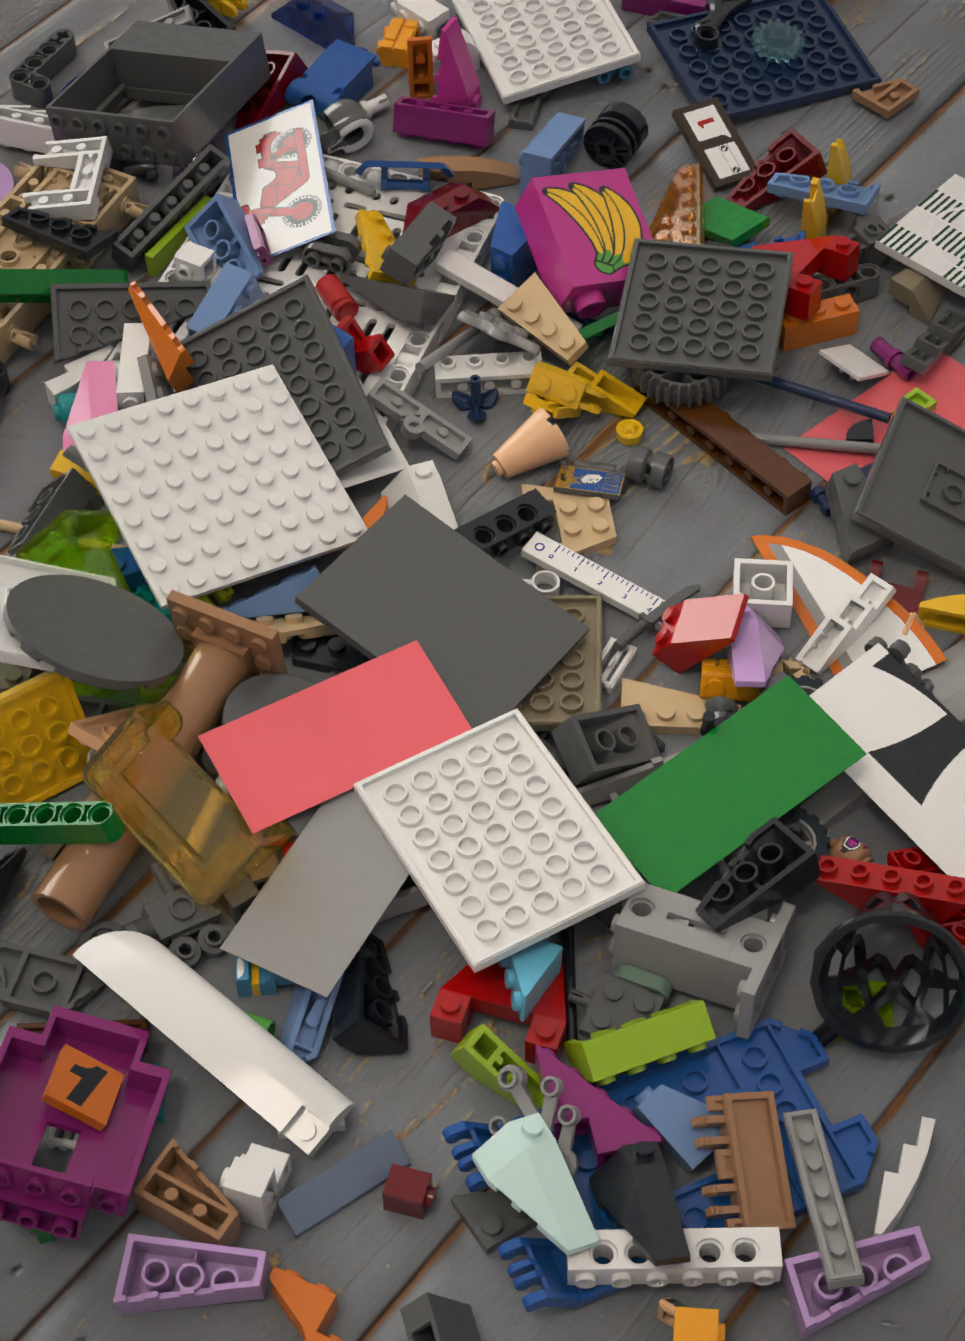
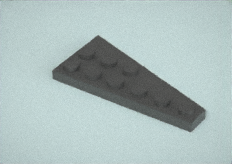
[50,281,211,364]

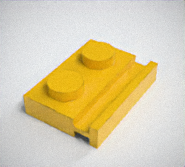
[523,393,582,419]

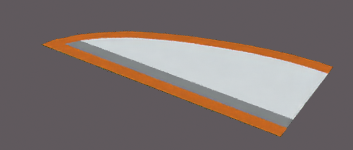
[750,535,947,676]

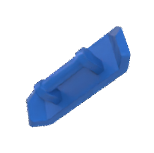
[355,160,456,192]

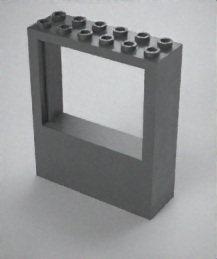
[45,20,271,167]

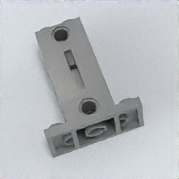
[609,883,796,1040]

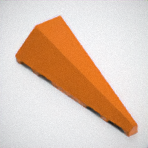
[128,280,195,393]

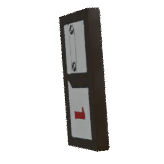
[672,97,755,192]

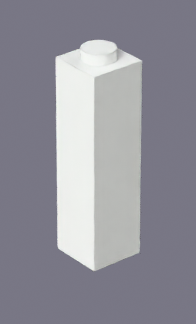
[116,323,154,410]

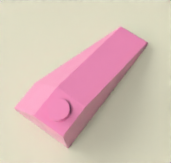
[62,361,118,451]

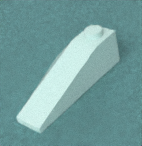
[472,1113,600,1256]

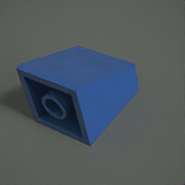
[490,201,537,288]

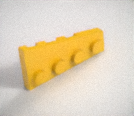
[355,209,417,286]

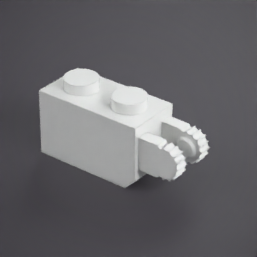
[390,0,450,39]

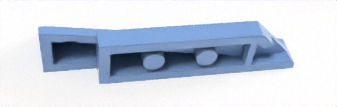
[280,973,344,1063]

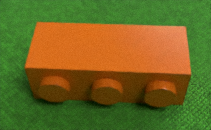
[779,293,860,352]

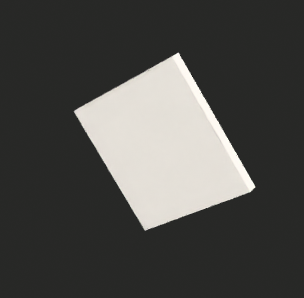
[819,344,890,381]

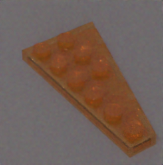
[649,162,704,244]

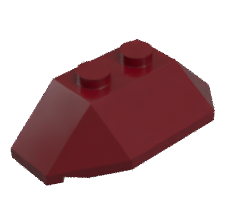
[403,183,500,239]

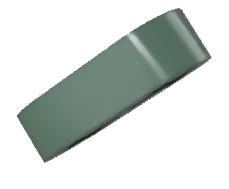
[612,964,673,1005]

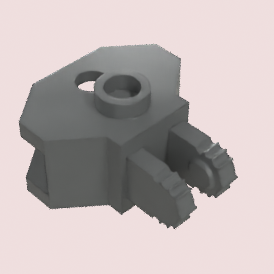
[845,212,890,266]

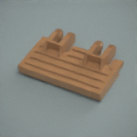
[691,1091,796,1232]

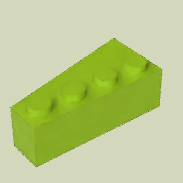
[563,1000,716,1086]

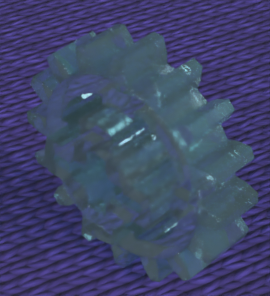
[751,19,805,64]

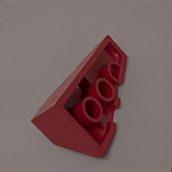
[235,49,308,130]
[726,128,827,210]

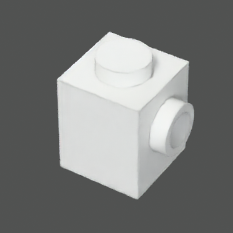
[174,241,217,281]

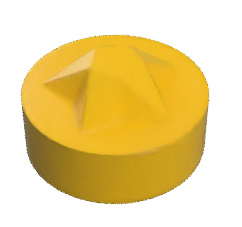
[616,419,643,445]

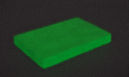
[680,196,770,247]

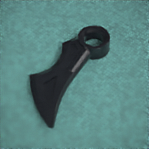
[694,0,753,50]

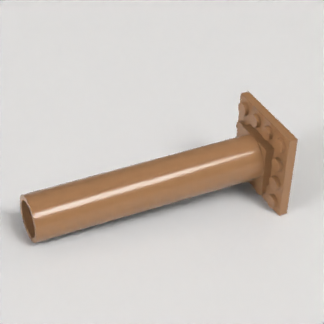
[32,590,288,932]

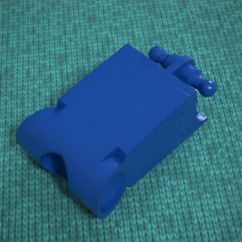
[285,39,381,118]

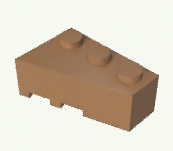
[133,1138,243,1247]

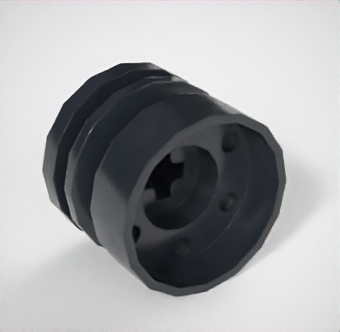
[583,102,648,169]

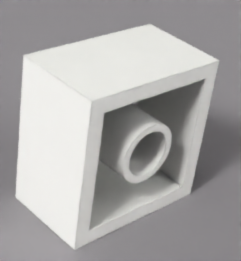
[732,558,793,628]

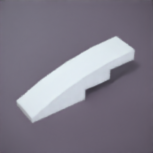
[795,573,896,675]
[873,1116,936,1237]

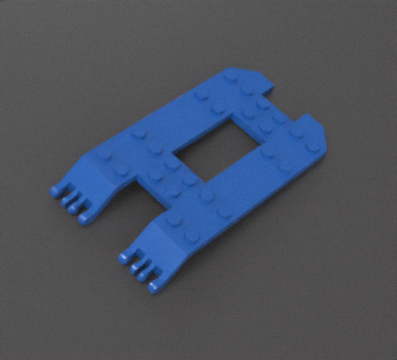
[442,1018,878,1312]

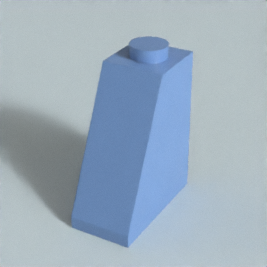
[631,1084,722,1172]

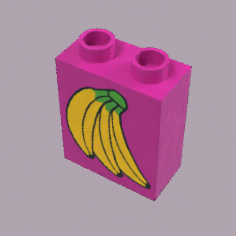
[515,168,653,319]

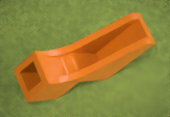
[269,1266,343,1341]

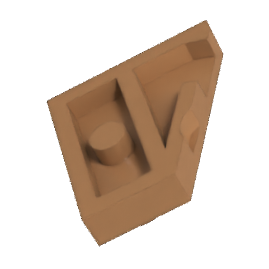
[851,78,920,119]

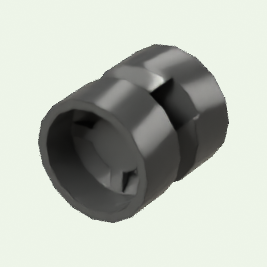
[625,445,675,490]

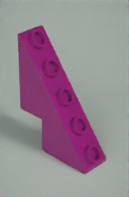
[535,1045,663,1169]

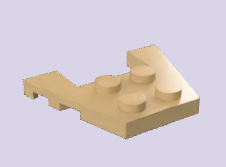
[521,484,617,572]

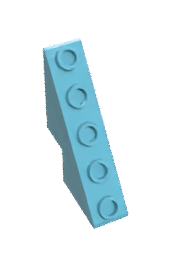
[499,938,563,1022]

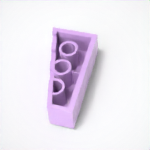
[781,1226,931,1340]
[113,1233,271,1315]

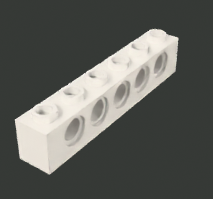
[566,1227,783,1289]

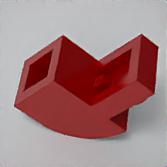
[336,315,395,374]

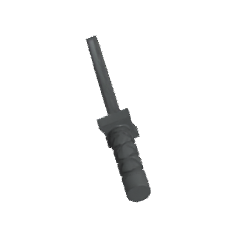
[613,584,701,652]

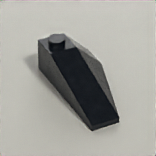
[695,816,821,932]
[332,933,408,1055]

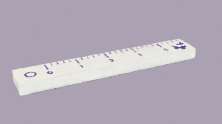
[521,532,665,631]

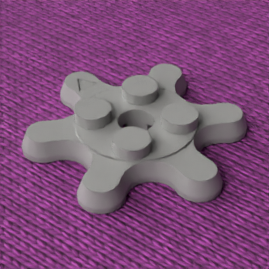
[456,309,542,355]

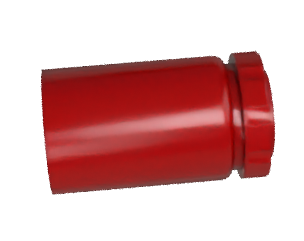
[315,274,359,322]

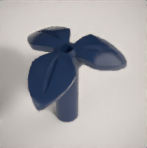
[452,375,499,421]

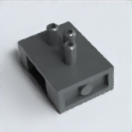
[400,1292,481,1341]

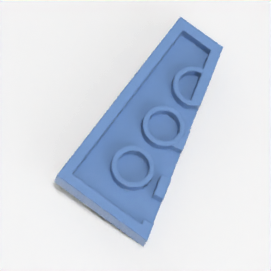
[767,172,881,215]

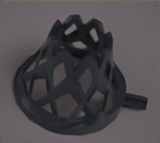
[806,891,965,1054]

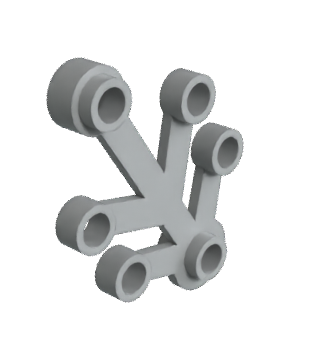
[488,1065,581,1178]

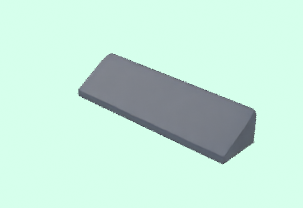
[276,1130,411,1238]

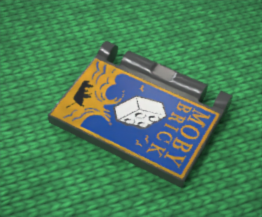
[554,458,626,500]

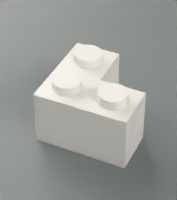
[220,1143,292,1230]

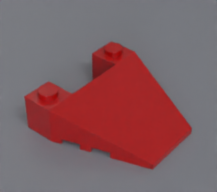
[751,235,860,321]
[430,952,566,1064]

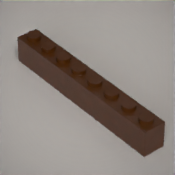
[634,382,812,516]

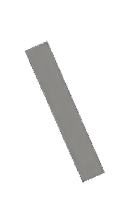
[783,1108,865,1290]

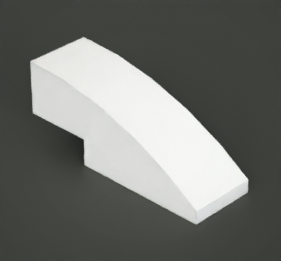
[44,345,114,407]

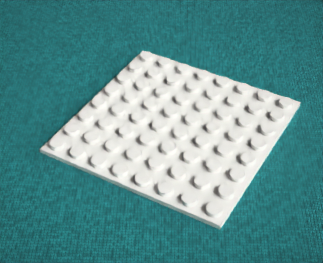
[67,364,368,609]

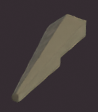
[888,267,948,325]

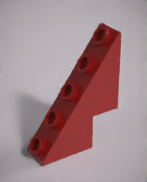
[814,855,965,924]

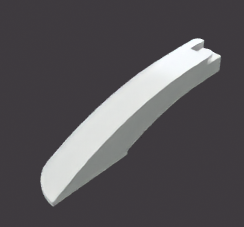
[73,931,356,1158]

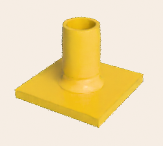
[0,671,91,803]

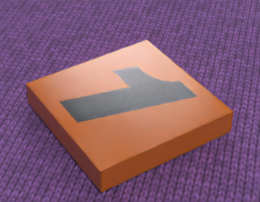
[41,1044,124,1131]

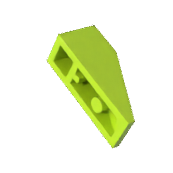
[449,1023,544,1109]

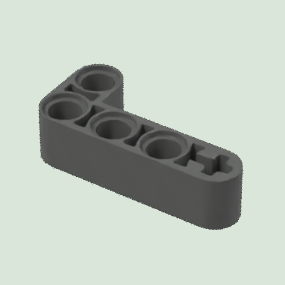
[9,28,77,109]

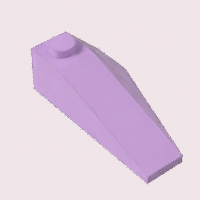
[724,607,784,687]

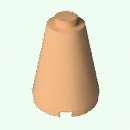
[490,408,570,478]

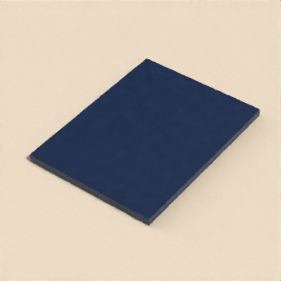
[646,0,882,122]

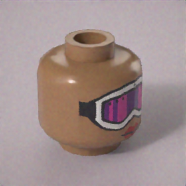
[828,835,874,863]

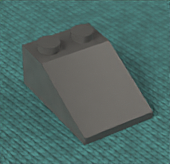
[551,704,662,787]

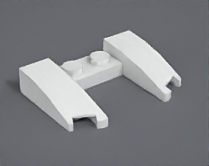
[22,136,113,220]

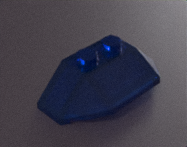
[271,0,355,49]

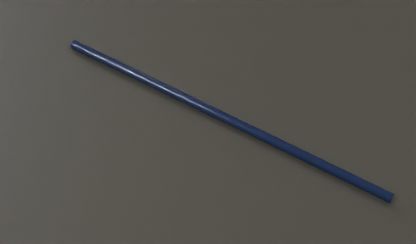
[565,313,892,424]

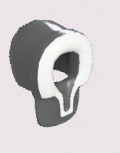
[319,99,374,155]

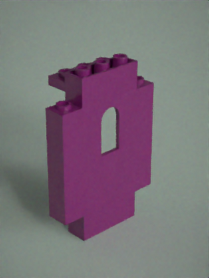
[0,1005,172,1241]

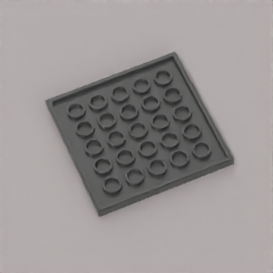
[608,238,794,382]

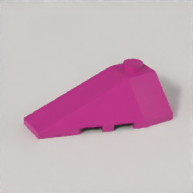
[432,16,483,108]

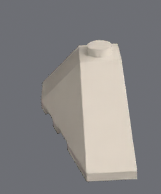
[381,460,458,529]

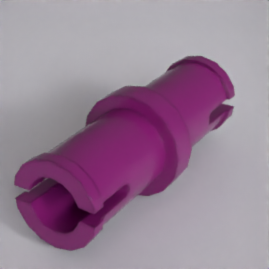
[870,337,918,381]

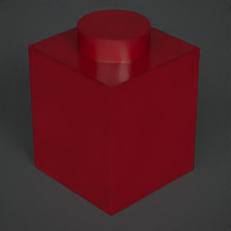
[382,1164,437,1220]

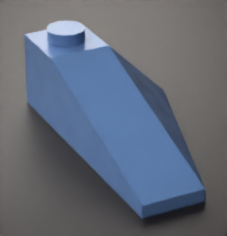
[184,193,264,280]
[221,563,321,618]

